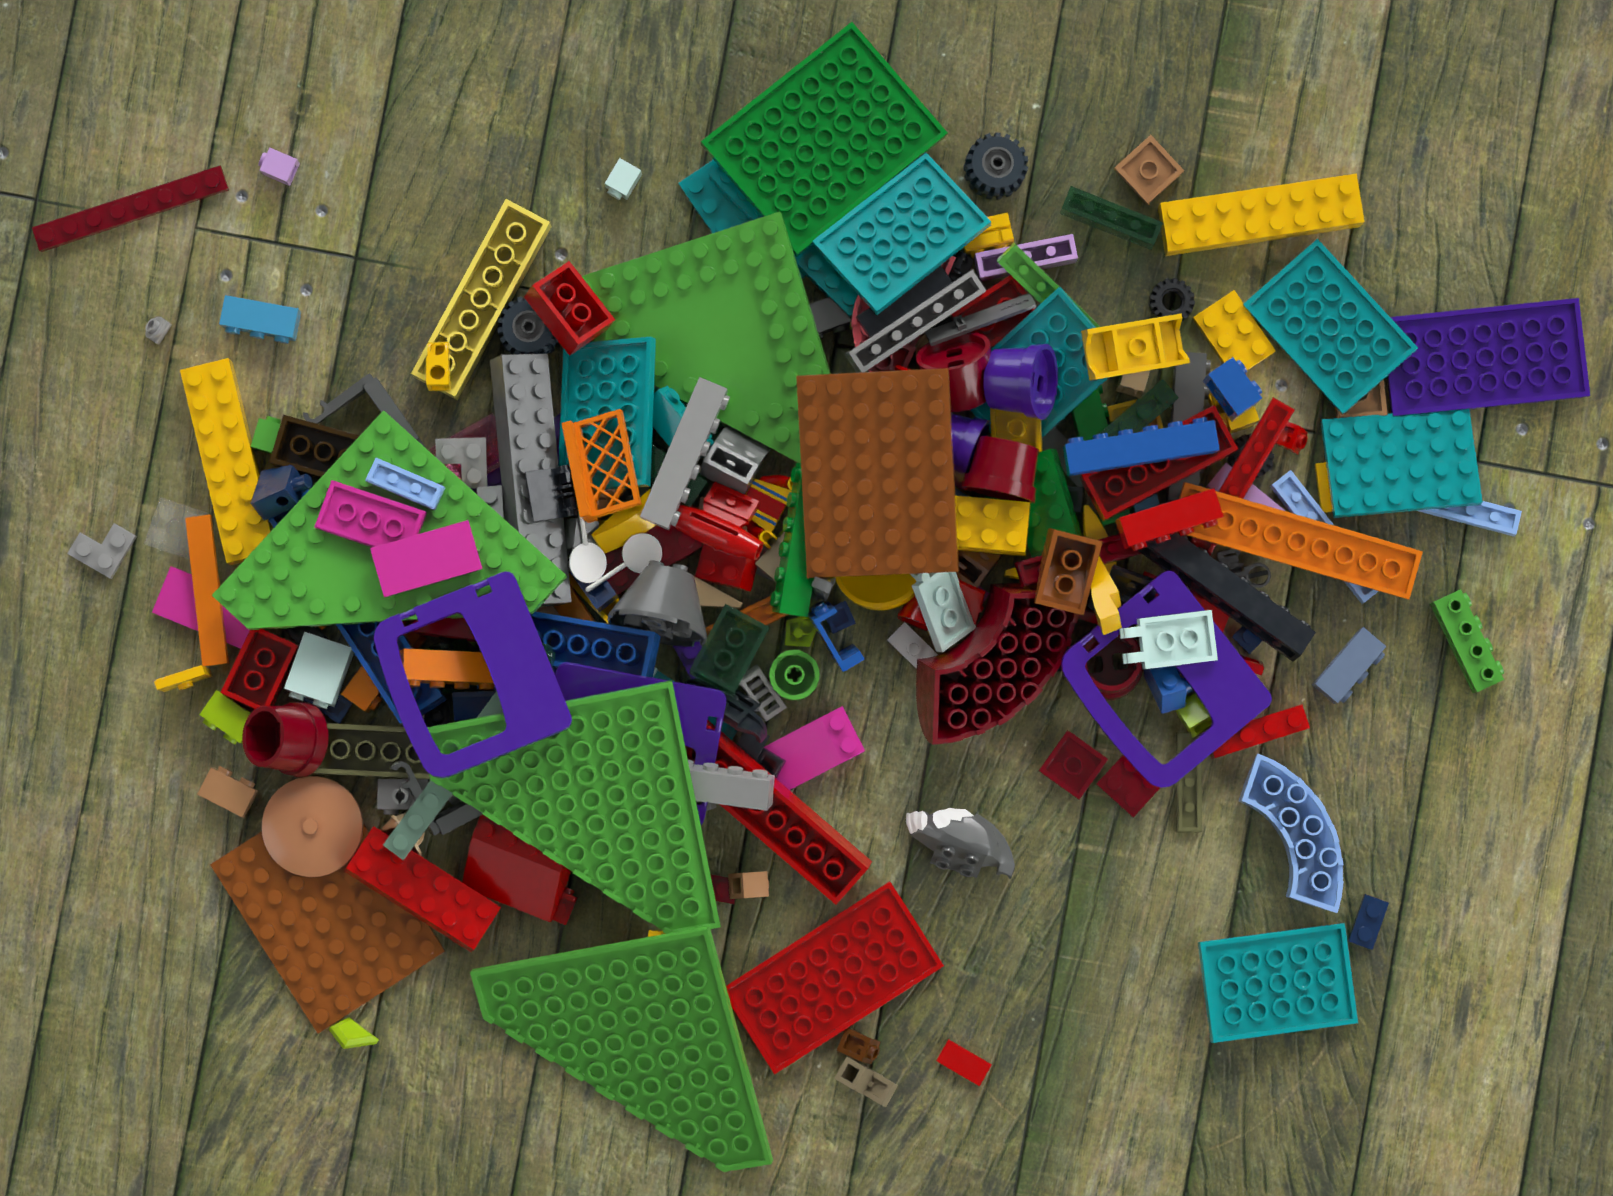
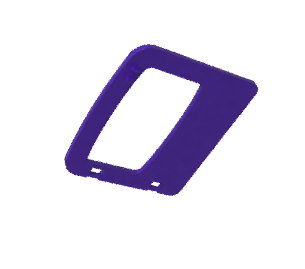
[374,571,572,778]
[1061,571,1272,788]
[555,662,726,826]

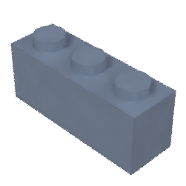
[1312,627,1386,704]

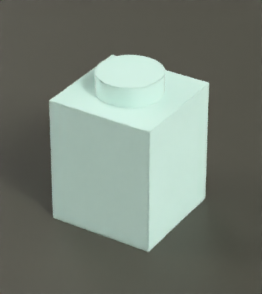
[605,158,642,200]

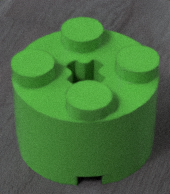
[769,650,820,701]

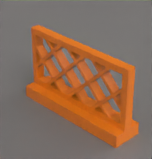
[561,409,642,523]

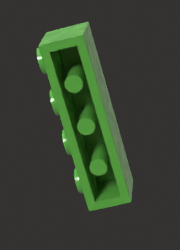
[1430,589,1504,693]

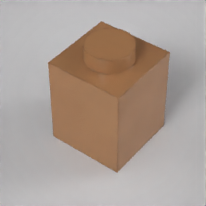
[728,871,769,899]

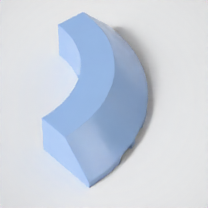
[1238,753,1344,913]

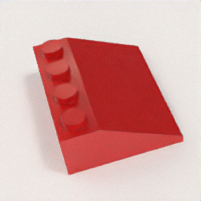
[462,814,571,922]

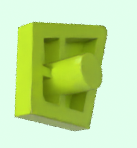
[785,617,817,647]
[329,1017,379,1049]

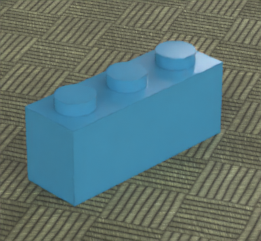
[219,295,301,344]

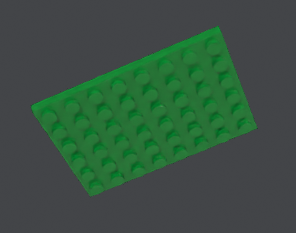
[700,22,948,257]

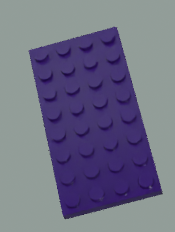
[1387,298,1590,416]

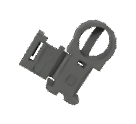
[1217,549,1271,588]

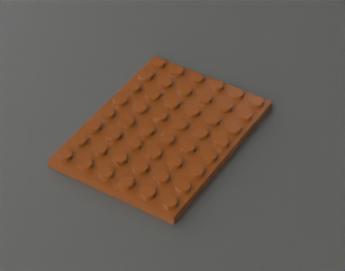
[796,368,959,578]
[210,823,445,1034]

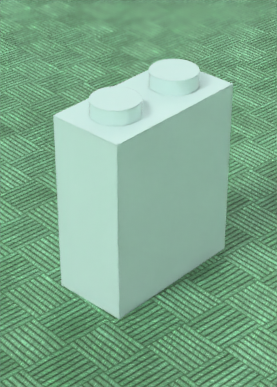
[284,632,354,709]

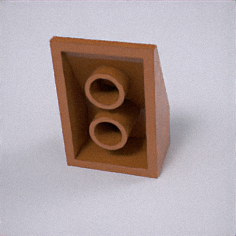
[1034,528,1102,615]

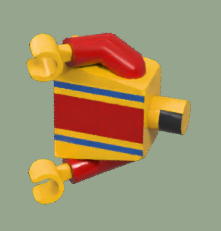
[745,475,793,549]

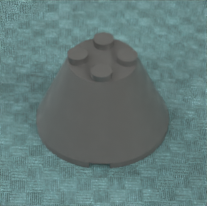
[607,560,707,647]

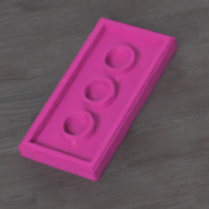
[314,480,427,547]
[370,520,483,597]
[152,566,250,648]

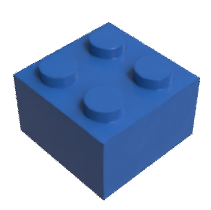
[1203,357,1262,421]

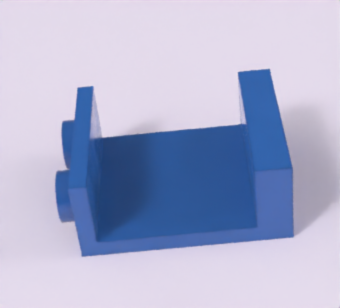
[808,601,865,672]

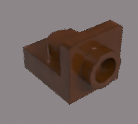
[837,1028,881,1065]

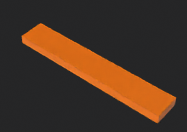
[185,514,229,667]

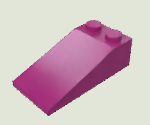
[764,706,865,790]

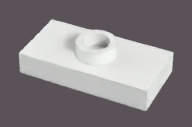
[887,622,938,669]

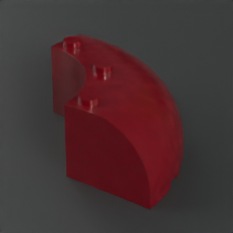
[916,583,1079,745]

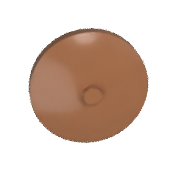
[262,776,363,877]

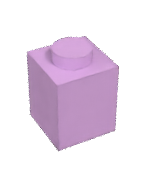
[259,147,300,186]

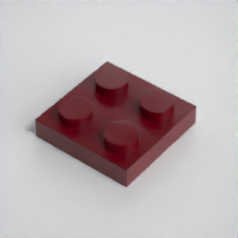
[1038,730,1108,800]
[1096,755,1160,818]

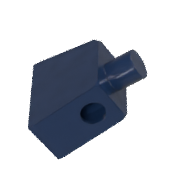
[250,465,312,521]

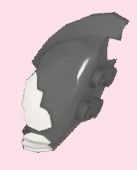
[906,808,1015,879]

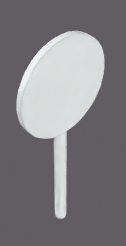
[569,500,607,583]
[585,533,662,592]

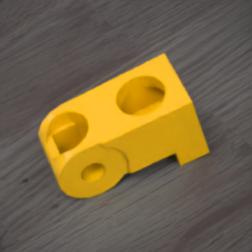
[426,342,451,391]

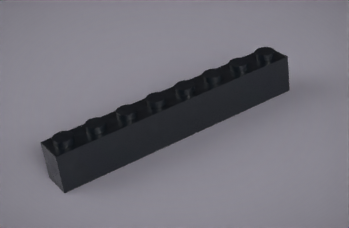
[1137,533,1316,662]

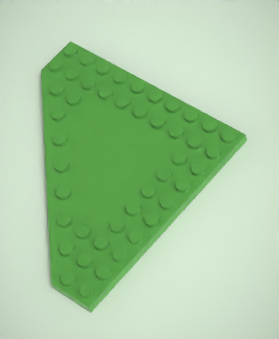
[582,212,831,463]
[212,410,567,630]
[428,680,721,934]
[470,926,773,1172]

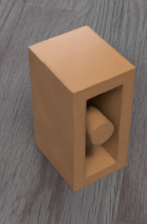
[197,766,259,817]

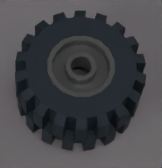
[964,132,1028,200]
[497,296,559,355]

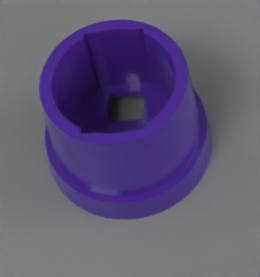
[984,344,1058,420]
[951,413,990,491]

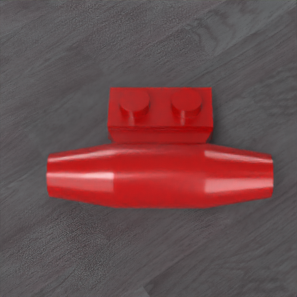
[672,482,764,561]

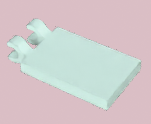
[910,572,976,652]
[1119,610,1218,669]

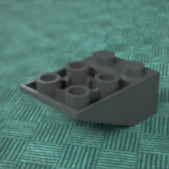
[700,425,772,494]

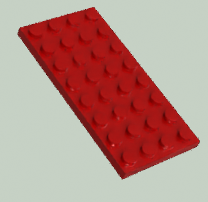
[726,881,944,1075]

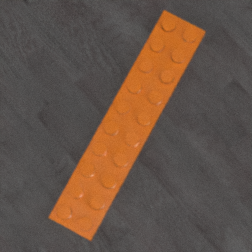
[1178,482,1423,600]

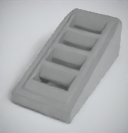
[737,664,787,721]

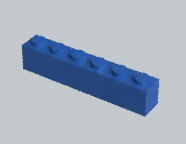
[1063,417,1220,476]

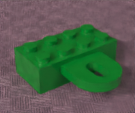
[985,449,1083,558]

